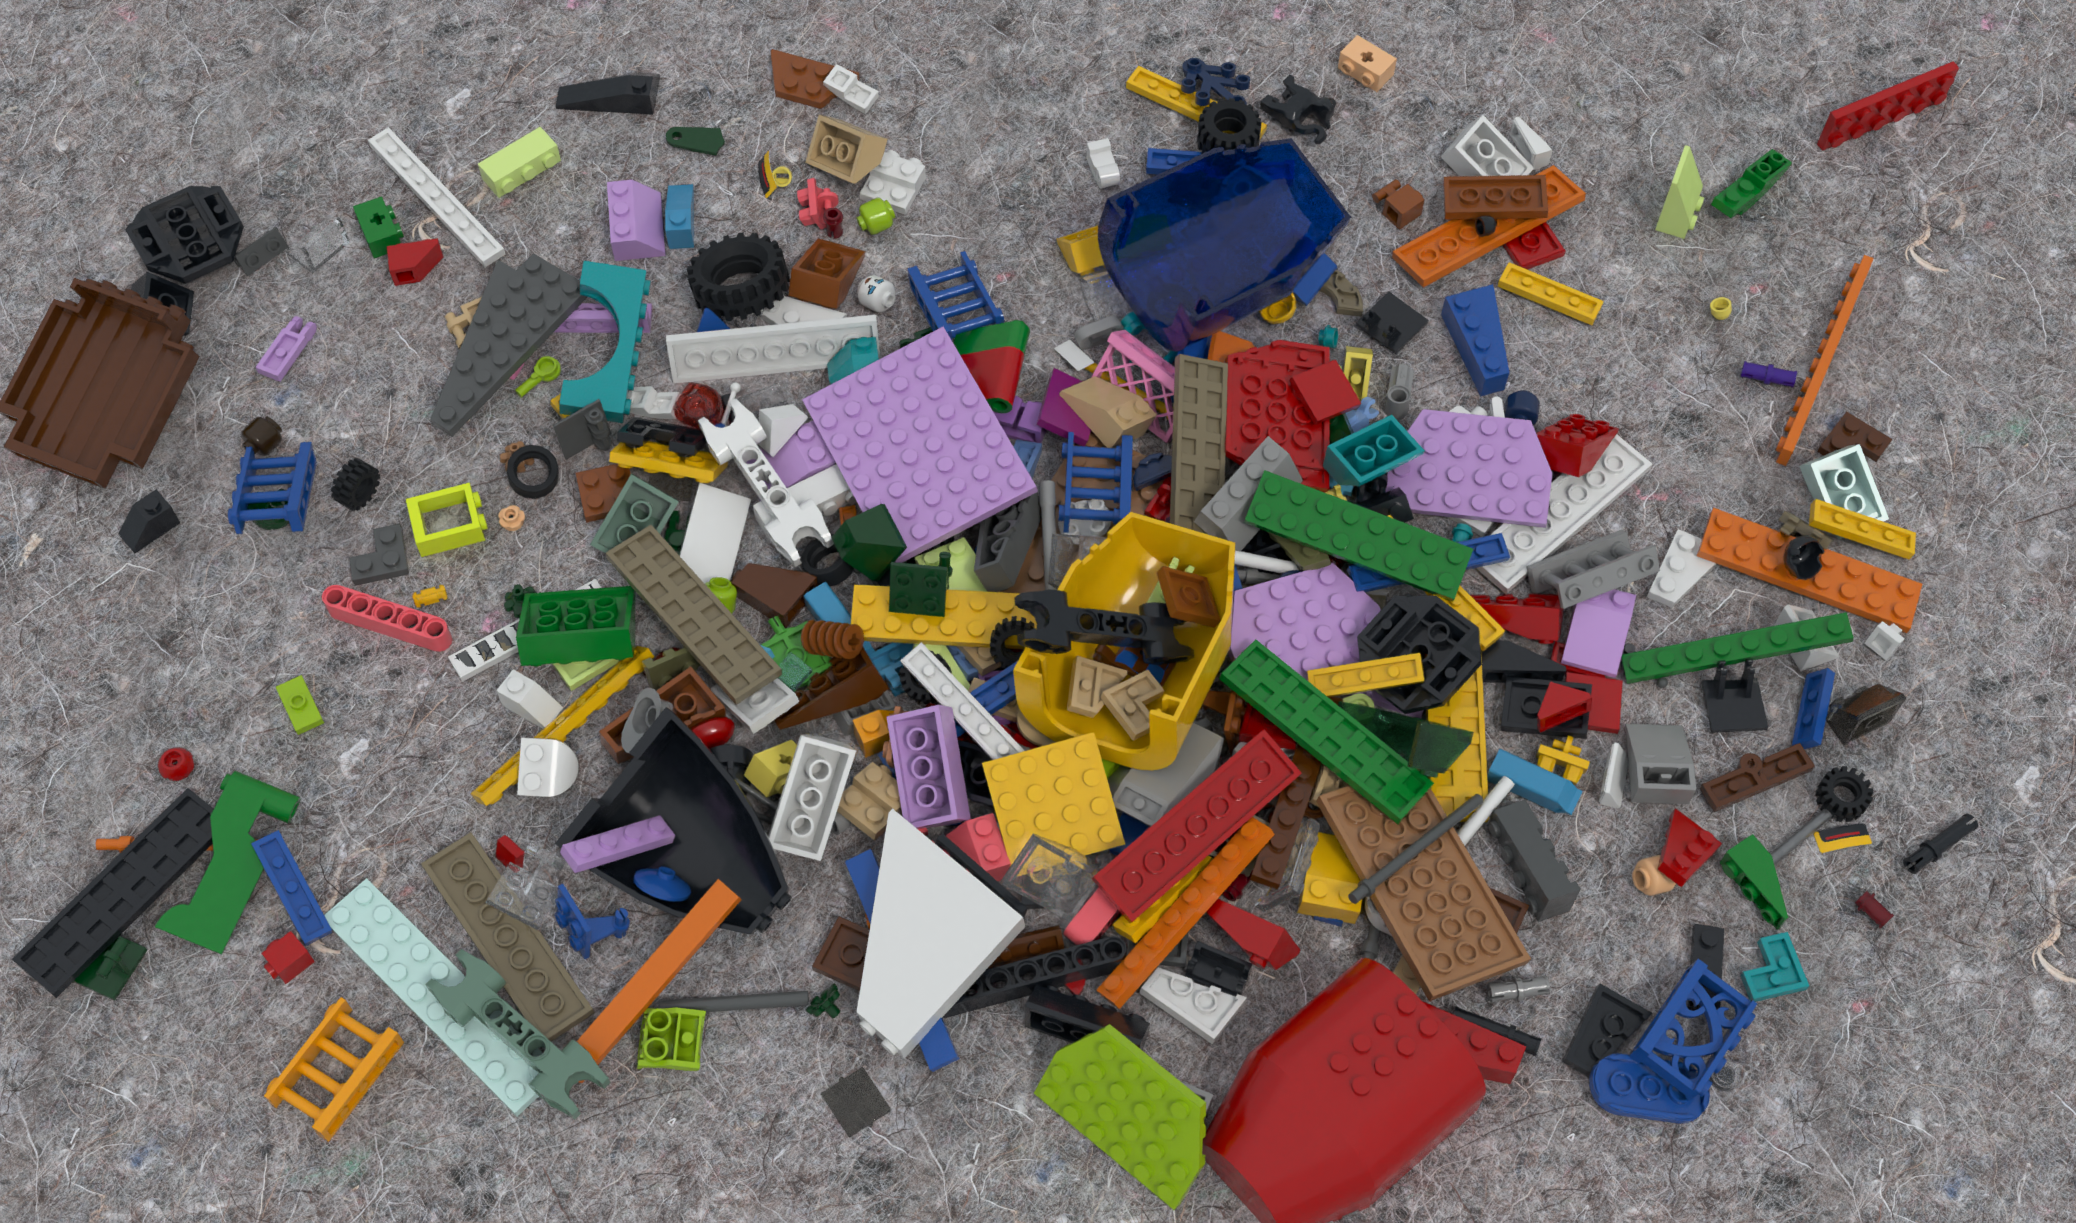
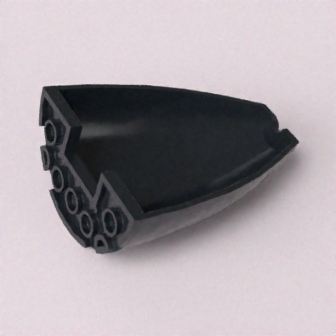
[555,707,792,935]

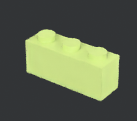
[478,127,561,198]

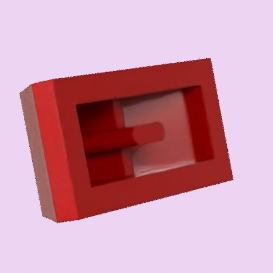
[1537,682,1592,733]

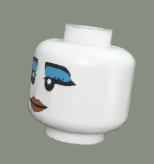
[857,275,896,313]

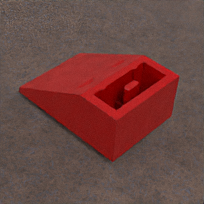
[1536,414,1619,477]

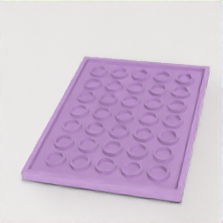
[802,326,1038,563]

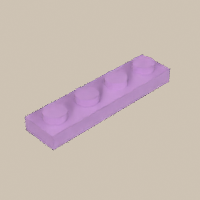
[560,815,675,873]

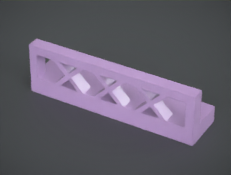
[554,303,652,333]

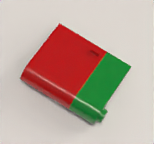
[953,320,1030,413]

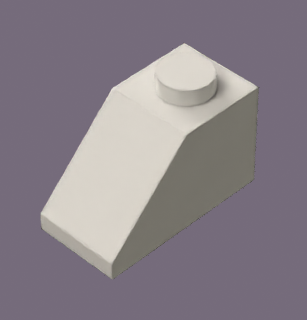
[496,669,564,729]

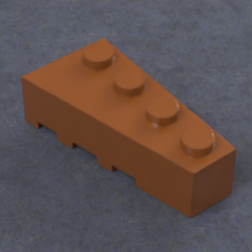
[599,666,726,764]

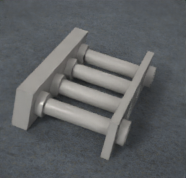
[1526,530,1660,609]

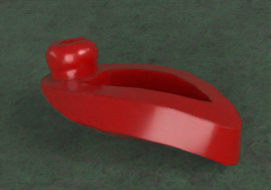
[690,717,735,749]

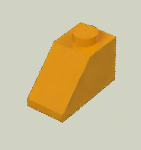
[853,710,894,758]

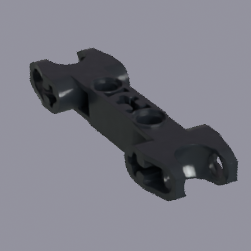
[1014,589,1194,665]

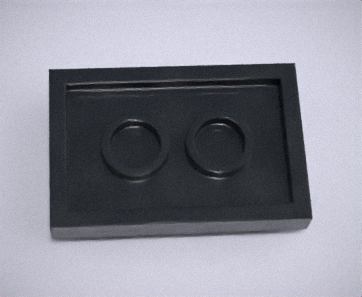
[1501,676,1592,739]

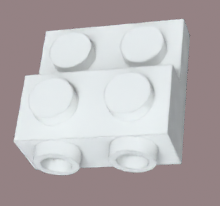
[860,150,926,215]

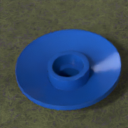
[633,867,691,902]

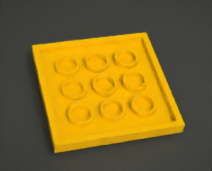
[982,732,1125,876]

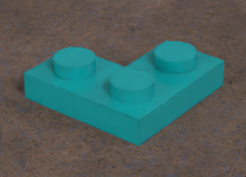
[1740,932,1809,1002]

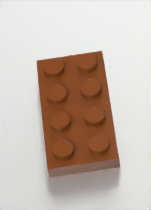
[1443,175,1548,220]

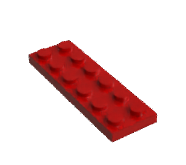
[1817,61,1959,151]

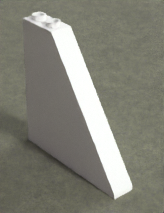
[857,809,1025,1059]

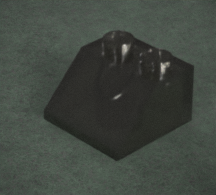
[1826,684,1906,745]

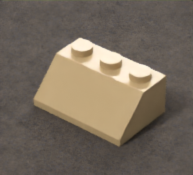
[805,115,888,184]

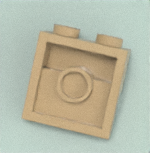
[837,762,903,841]

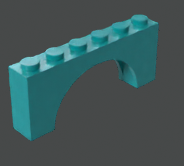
[559,261,651,423]

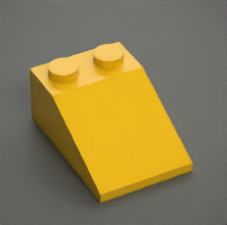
[1297,830,1362,924]

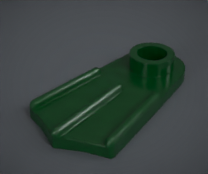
[666,127,725,156]

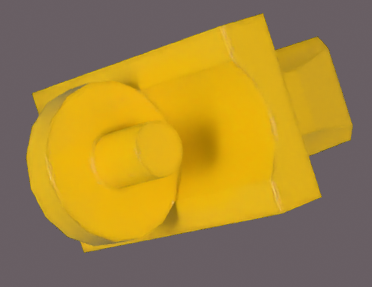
[1536,735,1590,786]

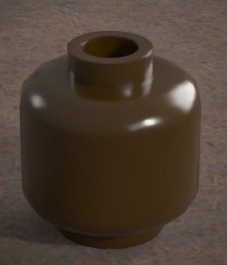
[241,416,282,456]

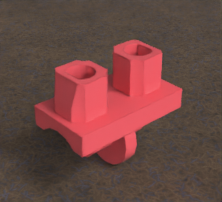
[797,178,839,230]

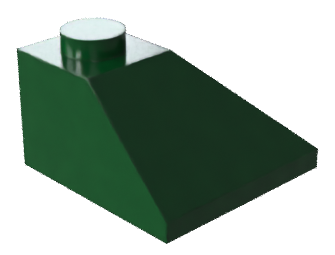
[831,504,907,582]

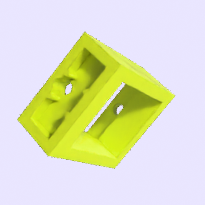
[406,482,488,557]

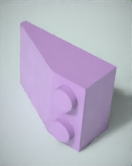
[746,421,835,501]
[1561,589,1636,678]

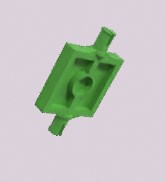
[761,616,831,691]

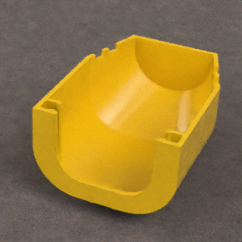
[1013,512,1235,770]

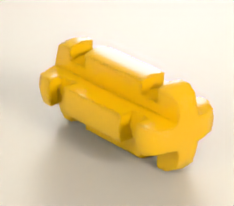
[412,585,447,608]

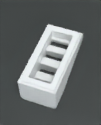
[1510,117,1553,170]

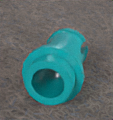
[1452,523,1473,542]

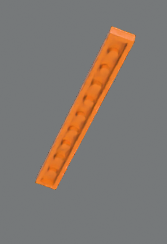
[1775,255,1874,466]

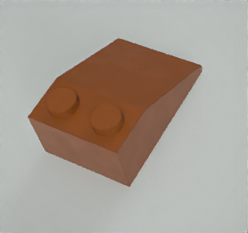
[788,238,866,309]

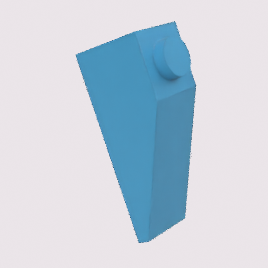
[665,184,694,249]

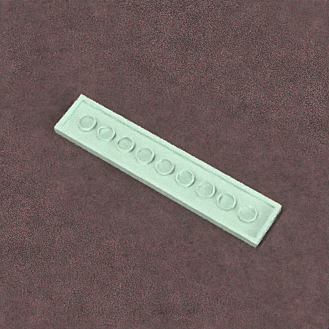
[324,878,543,1117]

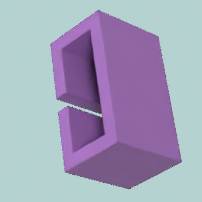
[993,395,1047,443]

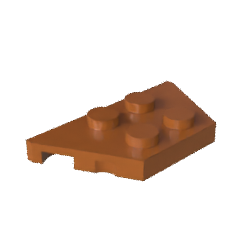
[771,49,860,109]

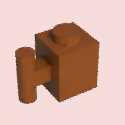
[1372,179,1425,230]

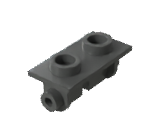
[234,227,289,276]

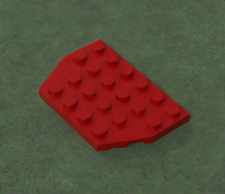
[1225,340,1330,492]

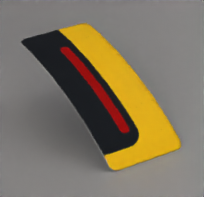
[758,151,777,198]
[1814,823,1872,853]

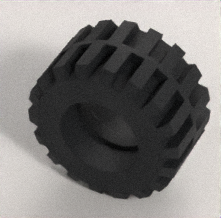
[1197,98,1261,166]

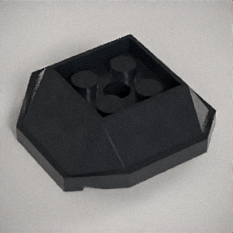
[125,186,244,284]
[1357,596,1482,714]

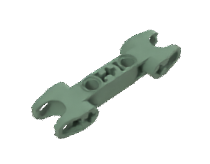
[425,949,611,1120]

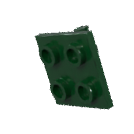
[889,552,953,617]
[73,936,148,1001]

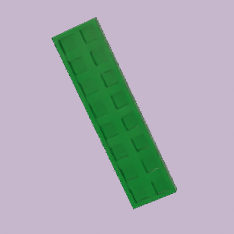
[1244,470,1473,602]
[1219,639,1434,825]

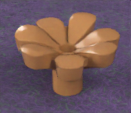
[500,441,535,473]

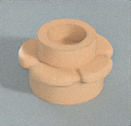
[498,505,525,531]

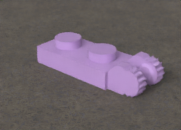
[255,316,317,382]

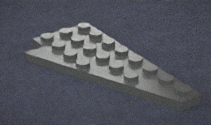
[430,253,587,437]

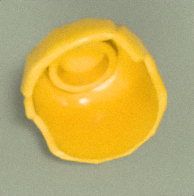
[1256,282,1297,324]

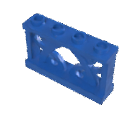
[1629,959,1757,1101]

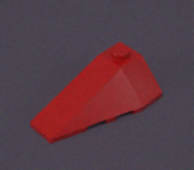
[1470,593,1564,644]
[1205,899,1301,970]

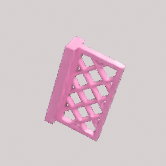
[1091,330,1175,443]

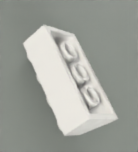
[768,735,856,861]

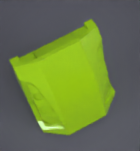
[637,1007,706,1071]

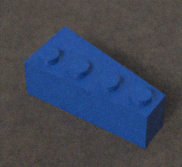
[1441,284,1510,397]

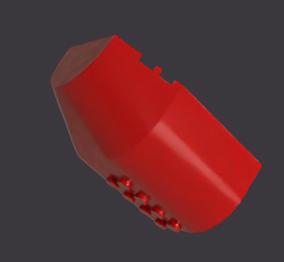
[1202,958,1486,1223]

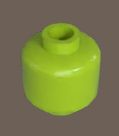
[856,197,896,235]
[705,577,737,613]

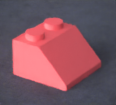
[943,813,1011,881]

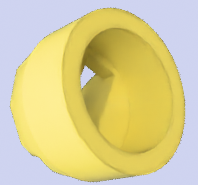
[772,166,792,187]
[1710,297,1732,320]

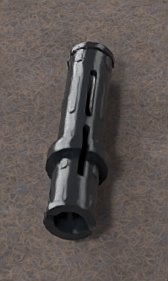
[1903,813,1978,874]
[1453,1006,1542,1057]

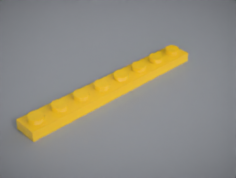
[470,646,655,806]

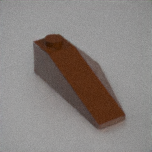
[774,647,889,730]

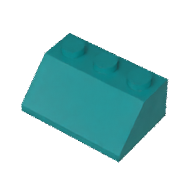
[1323,415,1425,486]

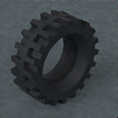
[687,232,790,321]

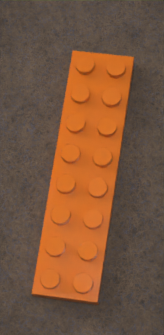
[1392,165,1586,288]
[1697,507,1922,633]

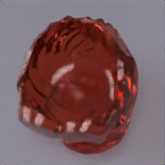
[674,382,724,429]

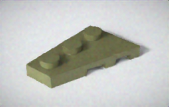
[642,647,701,691]

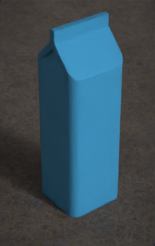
[804,582,875,655]
[1487,749,1583,815]

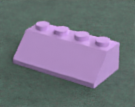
[887,705,971,829]

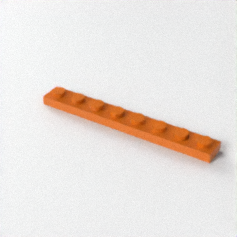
[1096,817,1275,1009]

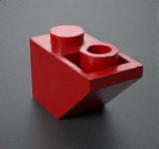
[387,238,444,286]

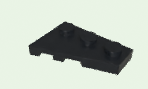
[1562,984,1652,1077]

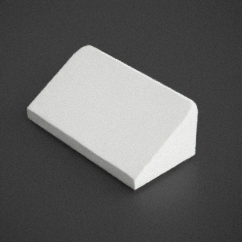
[1599,742,1628,808]

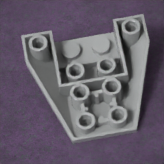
[1108,723,1224,827]

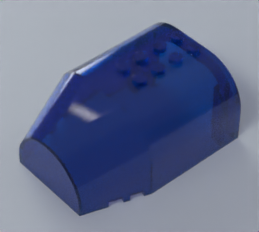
[1098,138,1351,351]

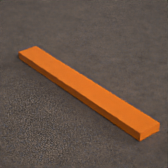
[576,879,742,1083]

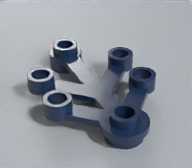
[1181,58,1250,106]

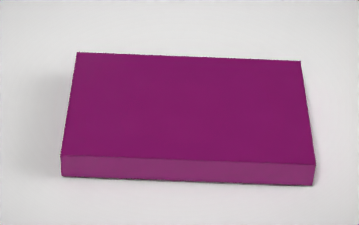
[1036,368,1091,446]

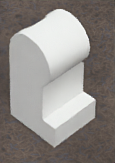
[1086,138,1120,189]

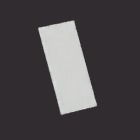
[1054,340,1094,371]

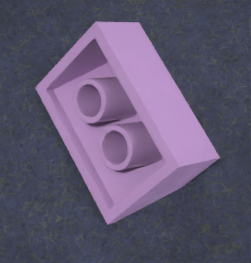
[607,180,666,261]

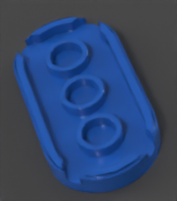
[1589,1053,1710,1124]

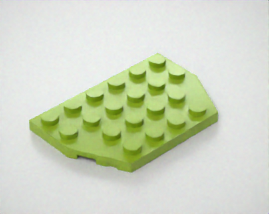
[1034,1024,1206,1210]

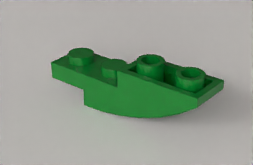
[1711,149,1792,218]

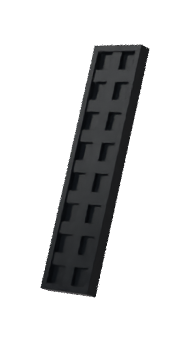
[12,788,214,998]

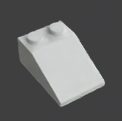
[1441,115,1534,176]

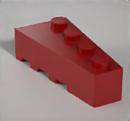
[1422,1001,1527,1084]

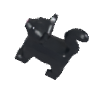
[1260,75,1336,144]

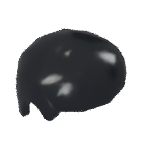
[1783,535,1824,580]

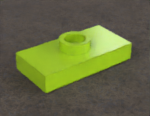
[276,675,324,735]

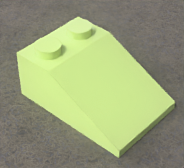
[1655,145,1704,239]
[915,537,987,592]

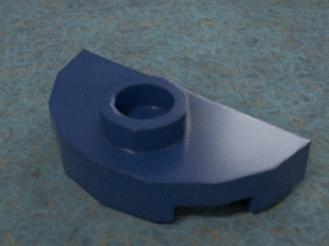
[1133,453,1172,491]

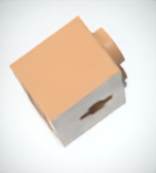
[1338,35,1397,92]

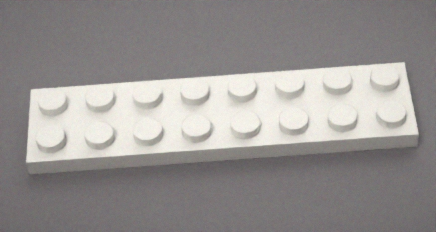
[666,315,880,384]
[1476,434,1652,594]

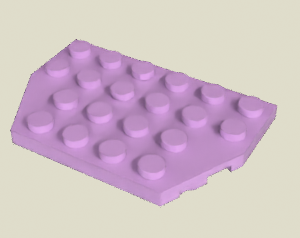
[1386,409,1552,528]
[1228,563,1381,682]

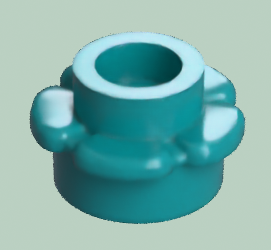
[1319,325,1339,349]

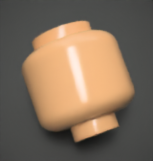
[1632,855,1676,896]

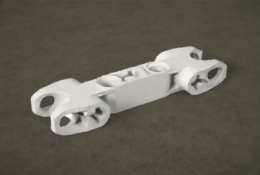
[698,399,834,567]

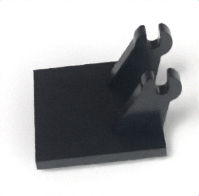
[1356,292,1429,354]
[1701,659,1768,733]

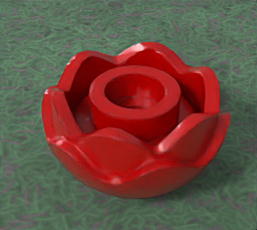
[158,747,194,781]

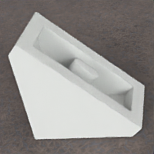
[758,404,808,457]

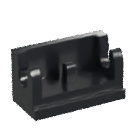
[1185,941,1252,996]

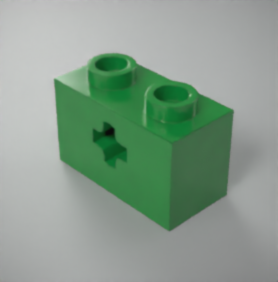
[353,196,404,259]

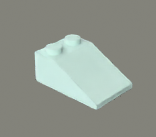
[1799,444,1889,539]

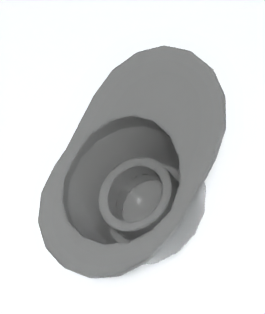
[621,688,673,753]

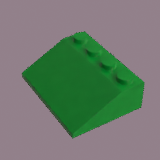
[516,586,636,667]

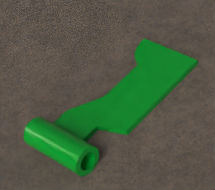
[155,770,301,955]

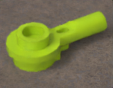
[515,356,561,398]

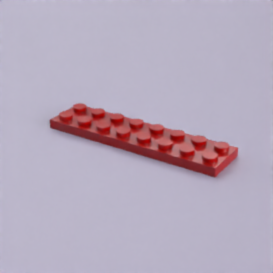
[1091,729,1302,923]

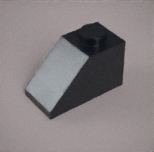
[118,489,180,554]

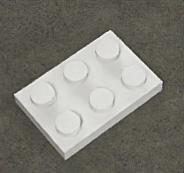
[710,678,799,734]

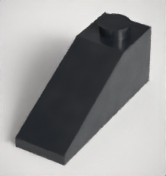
[1481,639,1566,683]

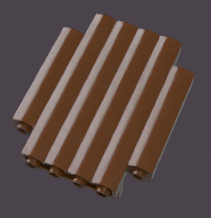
[0,278,200,489]

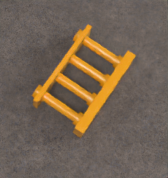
[264,997,404,1142]

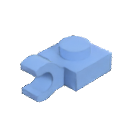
[1346,397,1379,433]

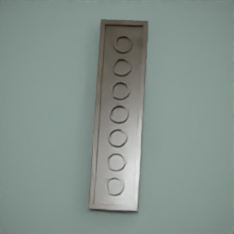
[421,832,595,1042]

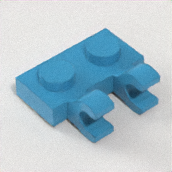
[869,643,920,697]

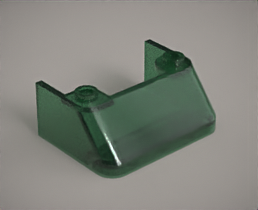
[1338,701,1474,778]

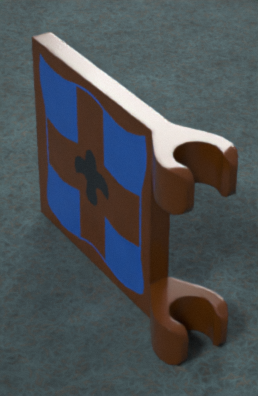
[1093,644,1176,687]

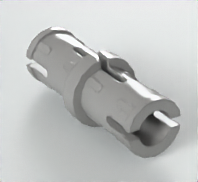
[1487,975,1550,1003]

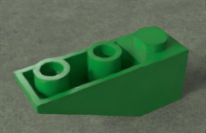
[1720,834,1788,930]

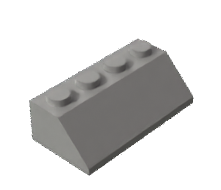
[1194,436,1303,551]

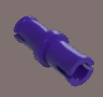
[1740,361,1797,388]

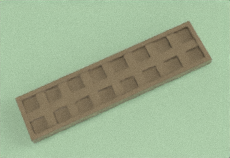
[1170,354,1228,534]
[606,525,782,705]

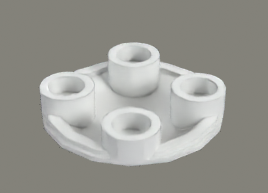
[1058,499,1111,543]

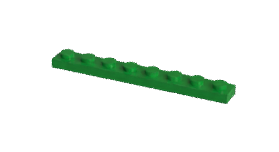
[1621,612,1854,684]

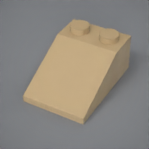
[1059,376,1157,448]

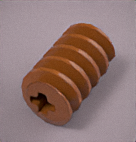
[801,619,864,659]

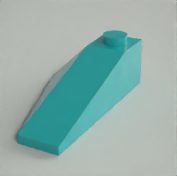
[827,337,879,385]

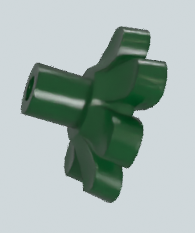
[504,584,536,618]
[806,983,841,1019]

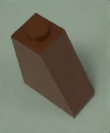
[731,563,818,629]

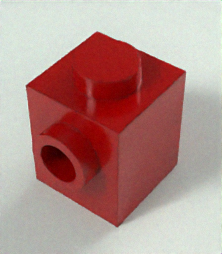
[261,931,315,984]

